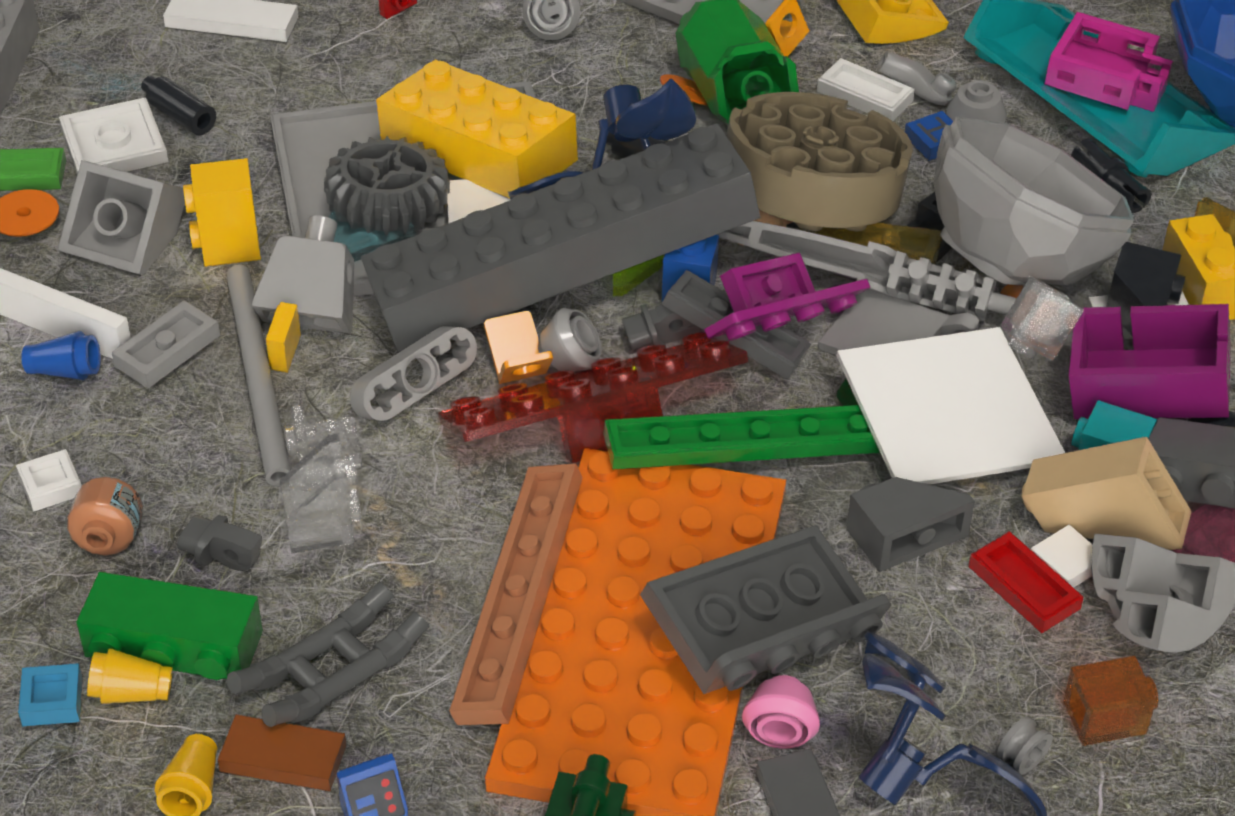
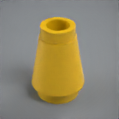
[87,648,173,704]
[155,734,218,816]

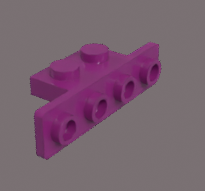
[704,252,871,341]

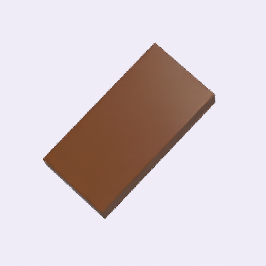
[218,714,347,791]

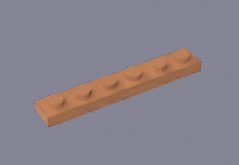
[449,463,583,725]

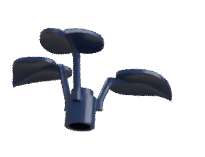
[508,79,696,199]
[858,631,1047,816]

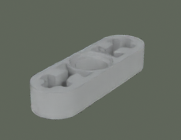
[350,326,477,421]

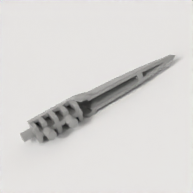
[717,221,1016,321]

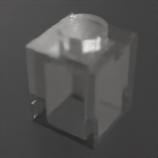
[1000,276,1084,361]

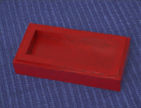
[968,531,1084,633]

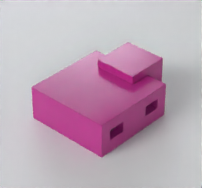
[1044,12,1173,112]

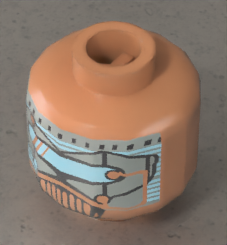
[67,477,143,556]

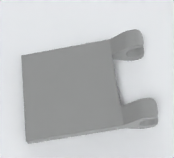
[818,290,979,355]

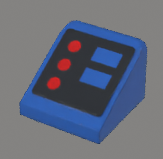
[336,753,408,816]

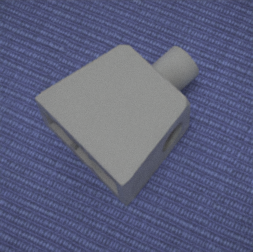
[252,215,355,334]

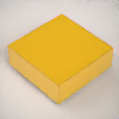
[266,302,301,373]

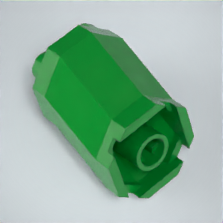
[675,0,799,125]

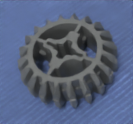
[324,136,450,236]

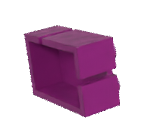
[1069,304,1231,419]

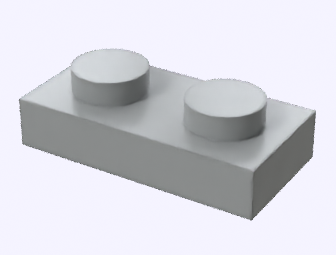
[112,300,220,389]

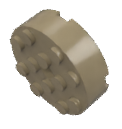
[726,92,913,232]

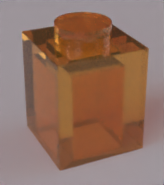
[1063,655,1159,746]

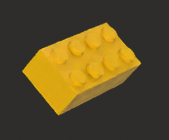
[376,59,578,198]

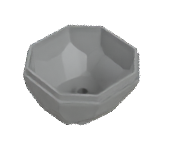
[934,117,1134,286]

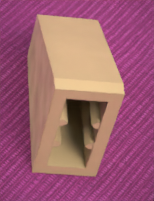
[1021,437,1192,550]

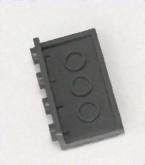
[640,525,891,694]

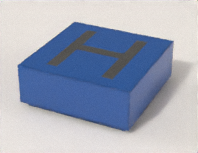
[905,111,953,161]

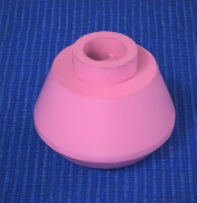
[742,675,820,749]

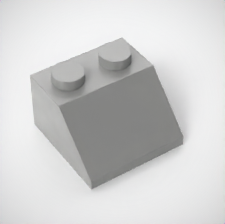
[57,160,185,275]

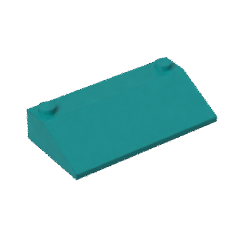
[963,0,1235,178]

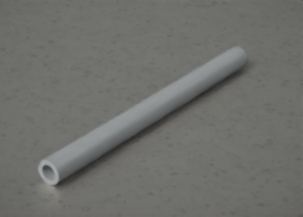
[226,265,292,486]

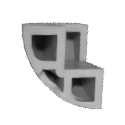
[1092,534,1235,653]

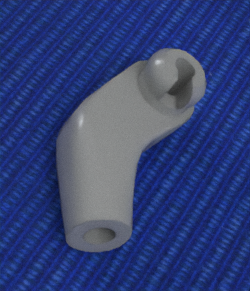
[877,51,956,105]

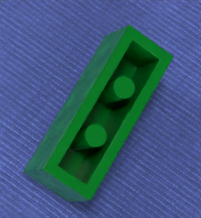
[76,572,263,680]

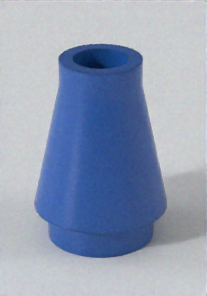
[22,331,101,380]

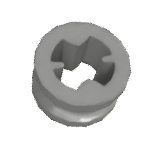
[997,716,1053,775]

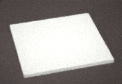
[836,327,1065,485]

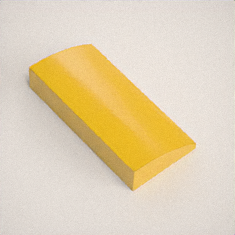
[836,0,949,44]

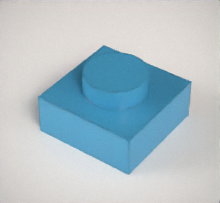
[18,663,83,727]

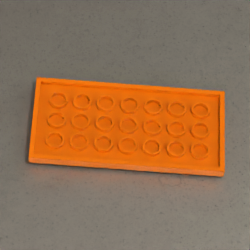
[485,448,787,816]

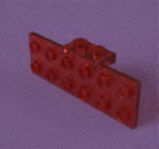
[438,332,748,463]

